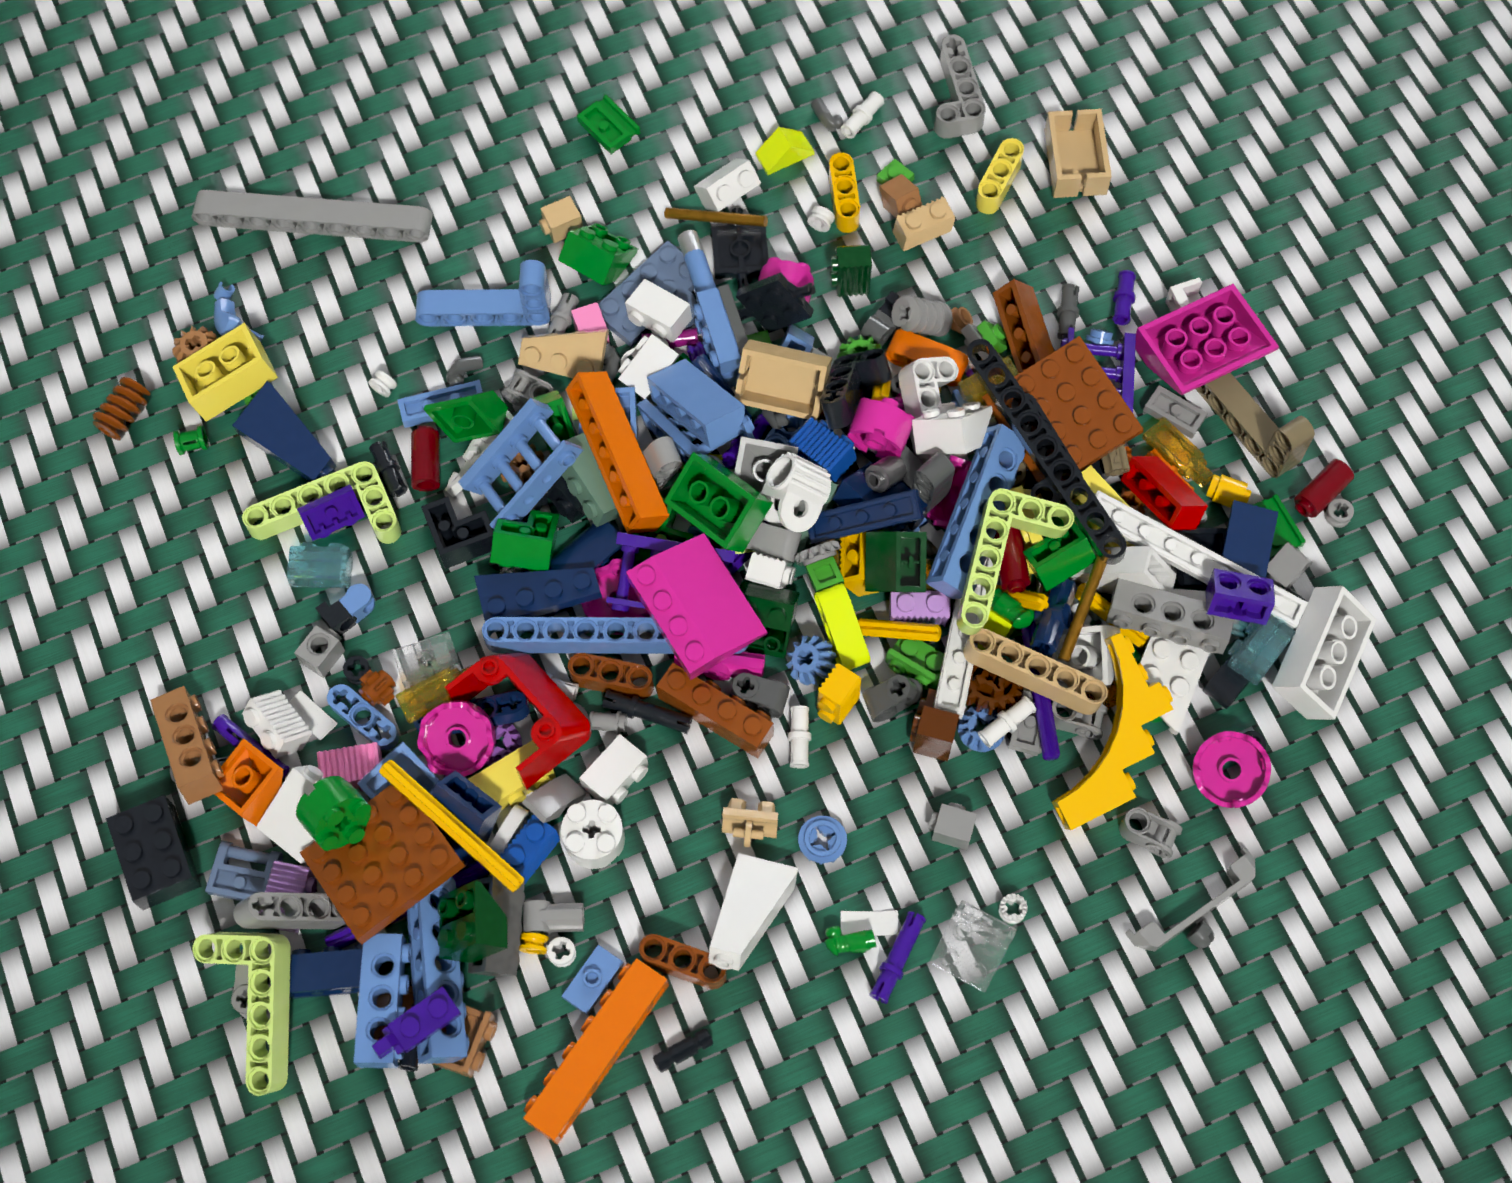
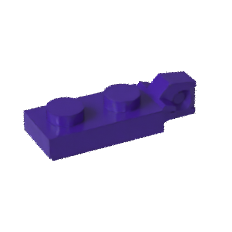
[372,986,461,1059]

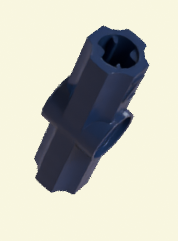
[1029,579,1078,658]

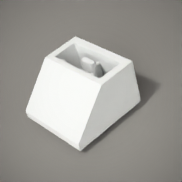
[912,402,993,454]

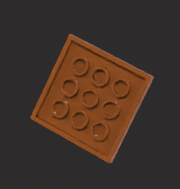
[982,336,1144,494]
[300,784,465,944]

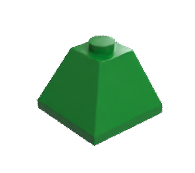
[424,390,508,443]

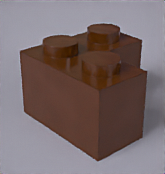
[909,688,959,762]

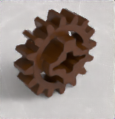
[966,657,1024,716]

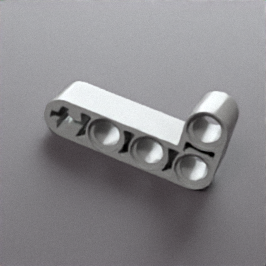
[934,35,986,138]
[233,880,346,929]

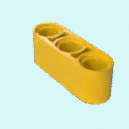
[829,152,860,233]

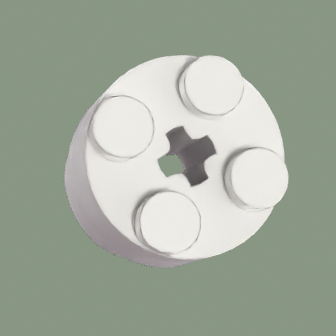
[561,800,625,869]

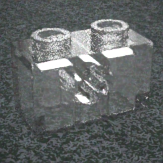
[392,632,463,692]

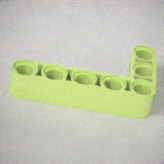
[242,461,401,544]
[957,488,1074,635]
[192,932,291,1096]

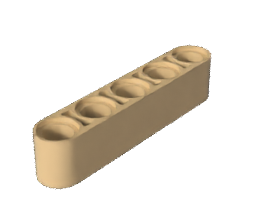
[963,628,1108,715]

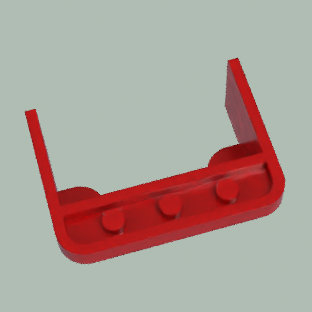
[445,652,592,790]

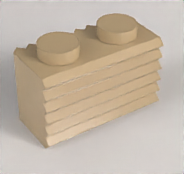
[893,196,955,251]

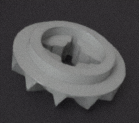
[795,540,841,566]

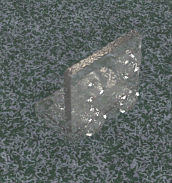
[930,900,1017,992]

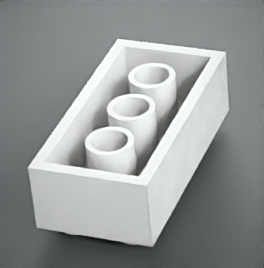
[1272,586,1377,720]

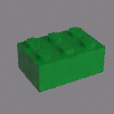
[663,452,773,553]

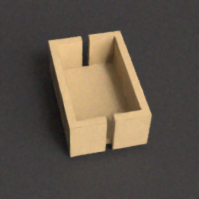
[1044,109,1112,198]
[734,339,832,420]

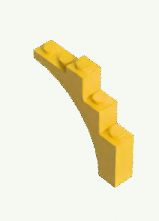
[1052,633,1173,830]

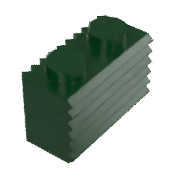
[830,244,872,297]

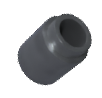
[865,456,907,493]

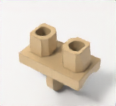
[722,798,778,847]

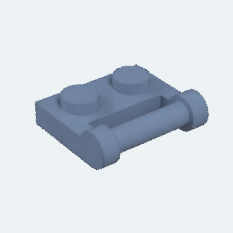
[205,841,283,901]

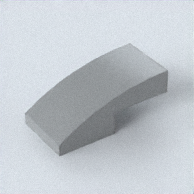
[522,774,587,823]

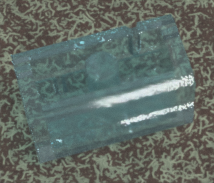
[287,542,353,588]
[1227,615,1295,685]

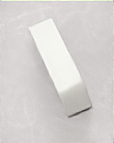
[898,357,959,463]

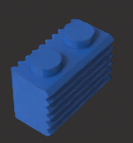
[788,417,857,483]
[500,815,560,885]

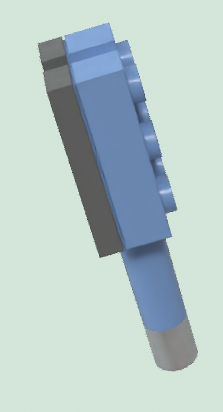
[678,230,749,388]

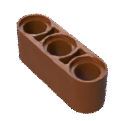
[568,653,654,699]
[639,934,727,990]

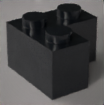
[421,496,494,569]

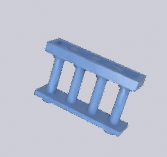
[458,398,583,529]
[637,399,755,464]

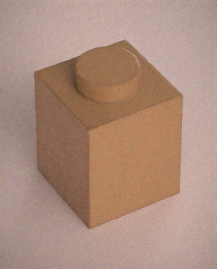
[879,174,922,218]

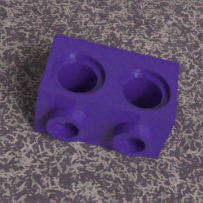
[1206,568,1275,625]

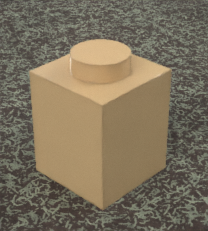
[539,196,583,243]

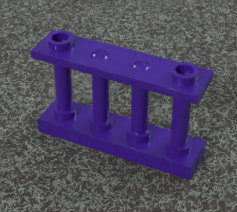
[1060,327,1136,413]
[606,532,735,612]

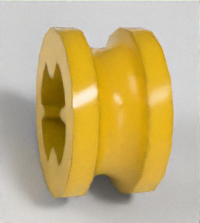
[519,932,549,955]

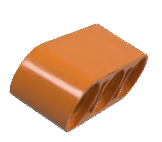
[885,329,969,386]

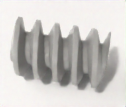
[892,295,953,337]

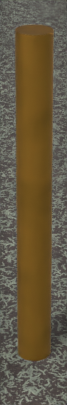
[664,208,768,227]
[1058,548,1111,662]

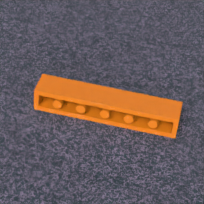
[566,371,670,534]
[523,958,669,1145]

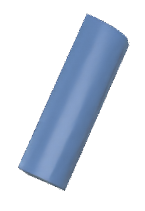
[647,359,745,448]

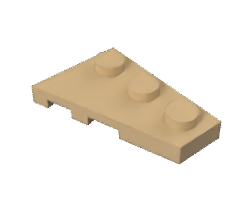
[518,329,609,378]

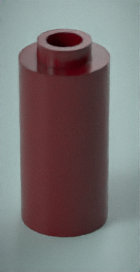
[411,426,440,491]
[1294,459,1354,518]
[993,527,1031,594]

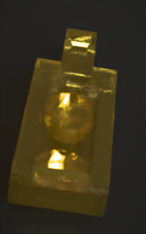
[1142,418,1214,488]
[395,665,472,724]

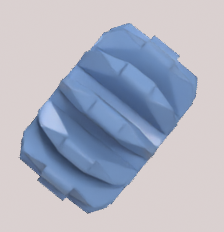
[786,635,838,686]

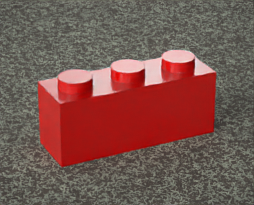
[1121,456,1208,530]

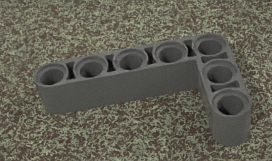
[840,403,955,513]

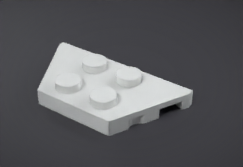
[1140,637,1209,735]

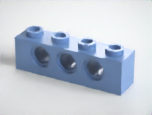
[353,934,411,1068]

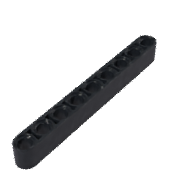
[967,339,1126,565]

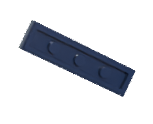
[808,489,924,544]

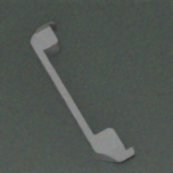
[1126,848,1256,952]

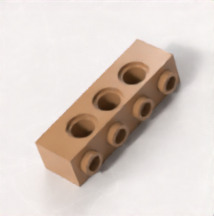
[150,686,224,805]

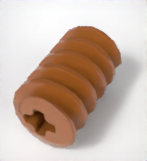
[92,377,151,441]

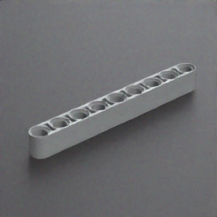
[192,190,433,242]

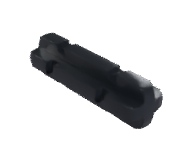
[653,1028,714,1072]

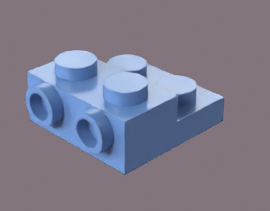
[357,741,440,799]

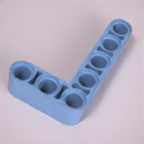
[415,260,551,327]

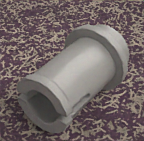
[589,711,627,735]

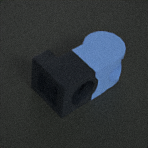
[315,583,375,636]

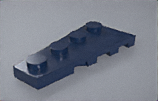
[474,567,602,621]

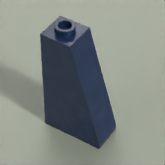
[232,381,337,482]

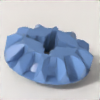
[958,706,1005,752]
[798,816,847,865]

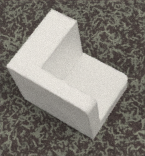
[1166,278,1202,312]

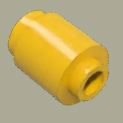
[1206,474,1251,508]

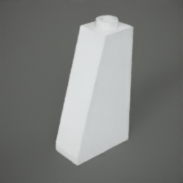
[1068,546,1177,594]
[708,853,798,971]

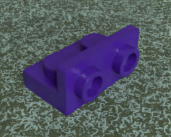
[297,485,366,541]

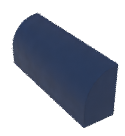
[1222,500,1278,628]
[537,522,624,617]

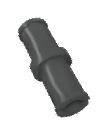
[1057,284,1079,340]

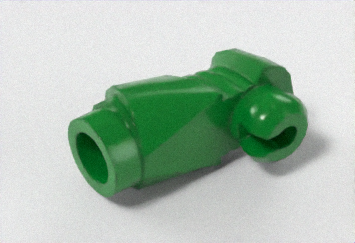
[991,588,1035,629]
[824,926,877,956]

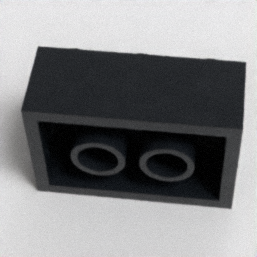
[106,795,202,910]

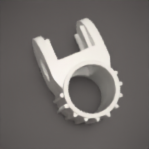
[761,452,832,532]

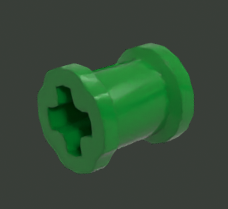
[173,425,209,455]

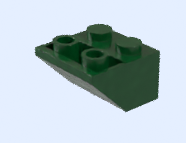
[865,532,927,592]
[739,580,800,659]
[437,880,508,963]

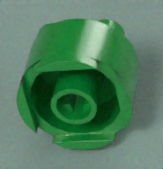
[296,776,371,851]

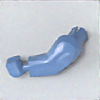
[214,282,264,342]

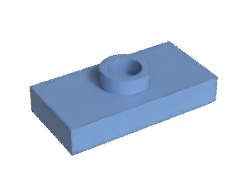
[561,945,624,1016]

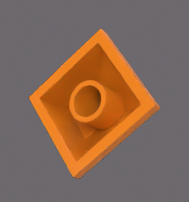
[214,738,283,826]

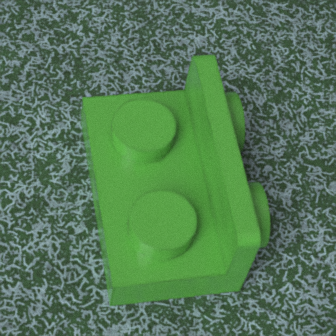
[885,639,944,690]

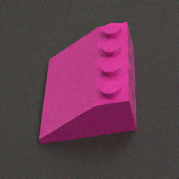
[1135,284,1279,395]
[626,533,768,680]

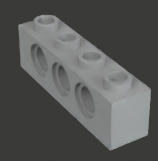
[1106,578,1234,655]

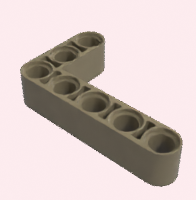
[1196,373,1315,478]

